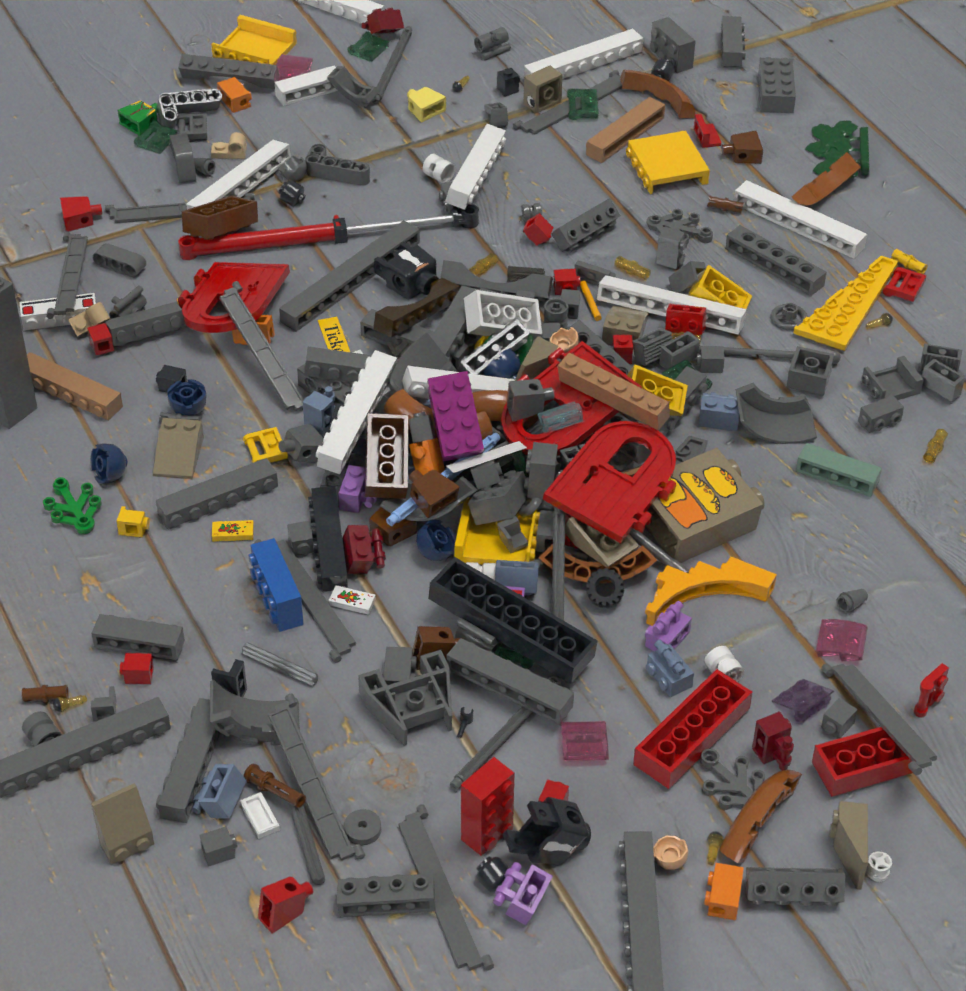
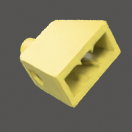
[407,87,446,122]

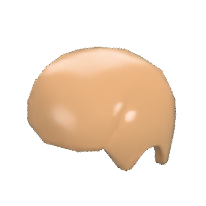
[550,327,579,353]
[653,835,688,870]

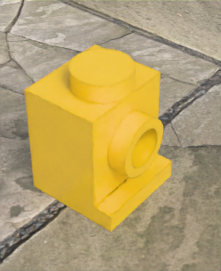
[116,506,150,537]

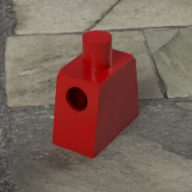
[60,196,103,232]
[258,876,314,934]

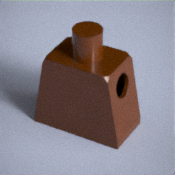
[721,131,763,164]
[409,470,459,518]
[369,507,417,546]
[413,626,463,670]

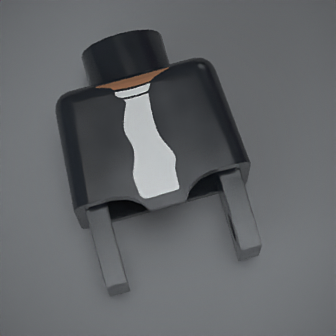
[374,241,439,299]
[503,797,591,865]

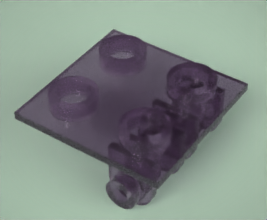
[772,679,834,722]

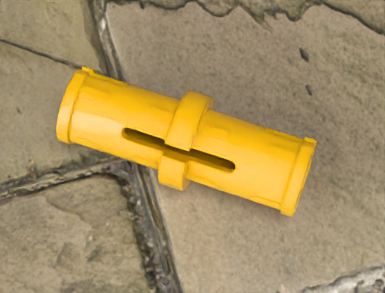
[891,249,928,274]

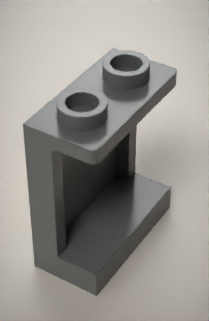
[861,356,923,401]

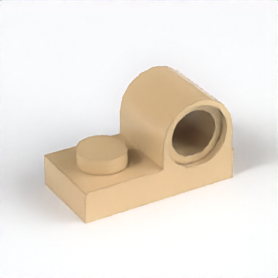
[211,132,247,159]
[69,302,110,337]

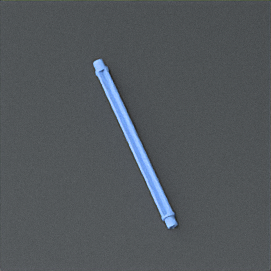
[386,433,500,526]

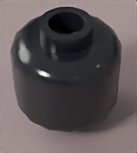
[651,59,675,81]
[279,180,306,206]
[477,856,509,892]

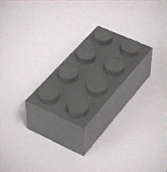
[758,57,796,113]

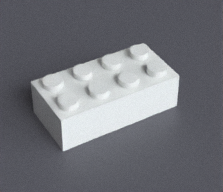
[464,290,542,340]

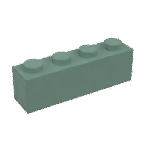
[796,443,882,497]

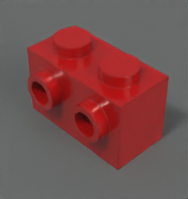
[665,304,707,336]

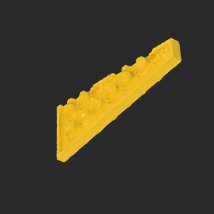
[793,256,898,351]

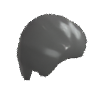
[278,156,307,181]

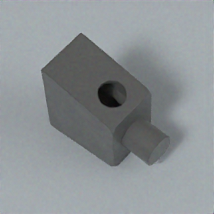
[506,379,554,421]
[279,424,323,462]

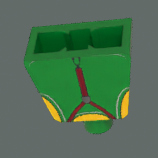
[118,101,158,137]

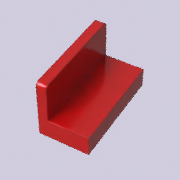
[694,114,722,148]

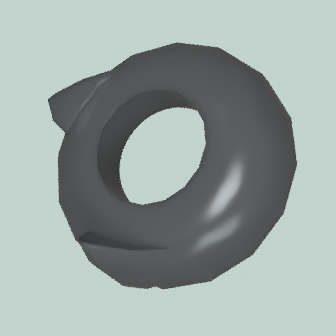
[518,497,542,518]

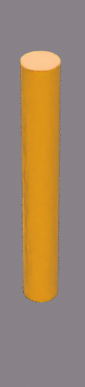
[580,281,602,321]

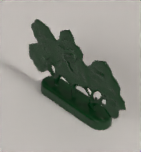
[805,120,869,179]

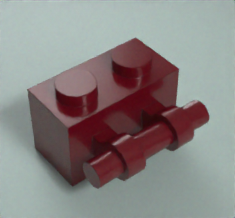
[361,8,404,34]
[342,525,386,574]
[752,711,794,770]

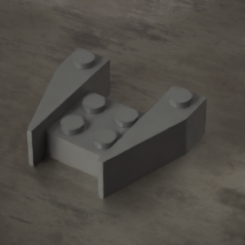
[358,650,452,746]

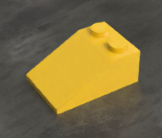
[688,264,752,309]
[627,364,688,416]

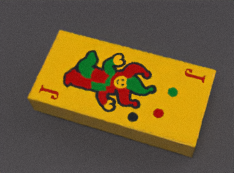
[212,520,254,542]

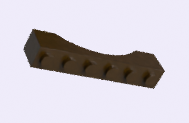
[373,278,460,337]

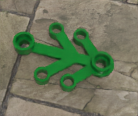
[43,477,102,534]

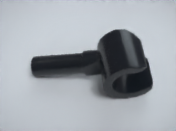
[457,707,474,738]

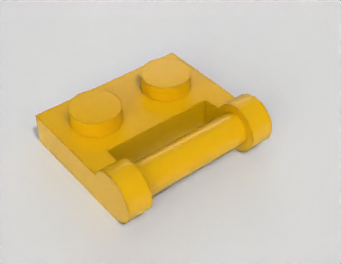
[243,427,288,463]

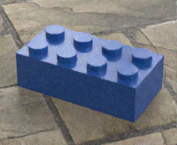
[248,538,304,632]

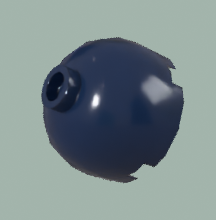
[483,348,521,379]
[167,379,207,416]
[90,443,128,484]
[416,519,456,562]

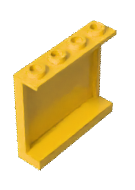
[211,15,297,65]
[626,130,710,194]
[454,497,540,565]

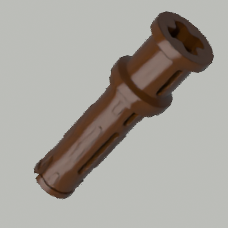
[244,763,306,808]

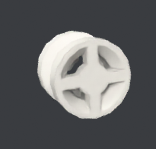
[866,851,892,882]

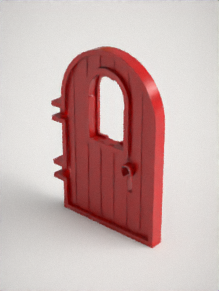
[178,262,290,333]
[501,341,642,456]
[543,421,676,544]

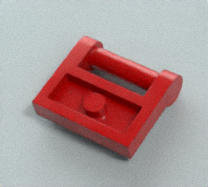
[883,267,927,302]
[914,663,949,718]

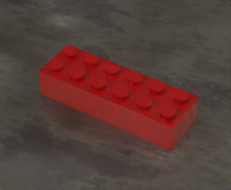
[633,669,752,789]

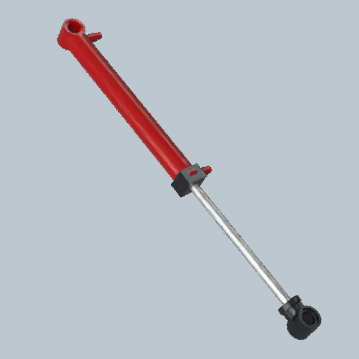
[178,204,479,260]

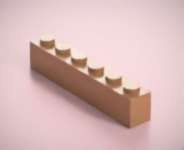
[586,97,665,163]
[27,352,123,421]
[558,353,670,431]

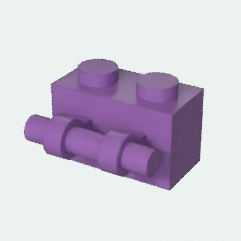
[338,465,377,513]
[645,601,692,651]
[493,862,553,926]

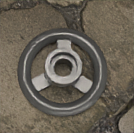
[771,303,808,330]

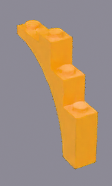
[645,556,777,626]

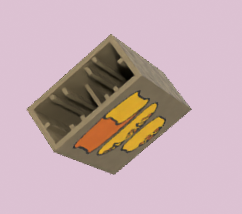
[645,448,765,563]

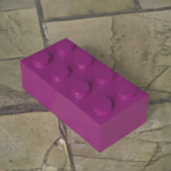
[427,371,484,462]

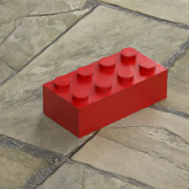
[812,727,913,797]
[461,757,515,856]

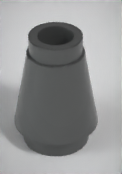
[194,158,216,175]
[836,589,868,612]

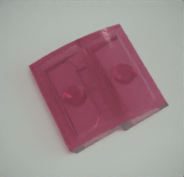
[276,54,313,80]
[816,619,868,661]
[561,721,609,761]

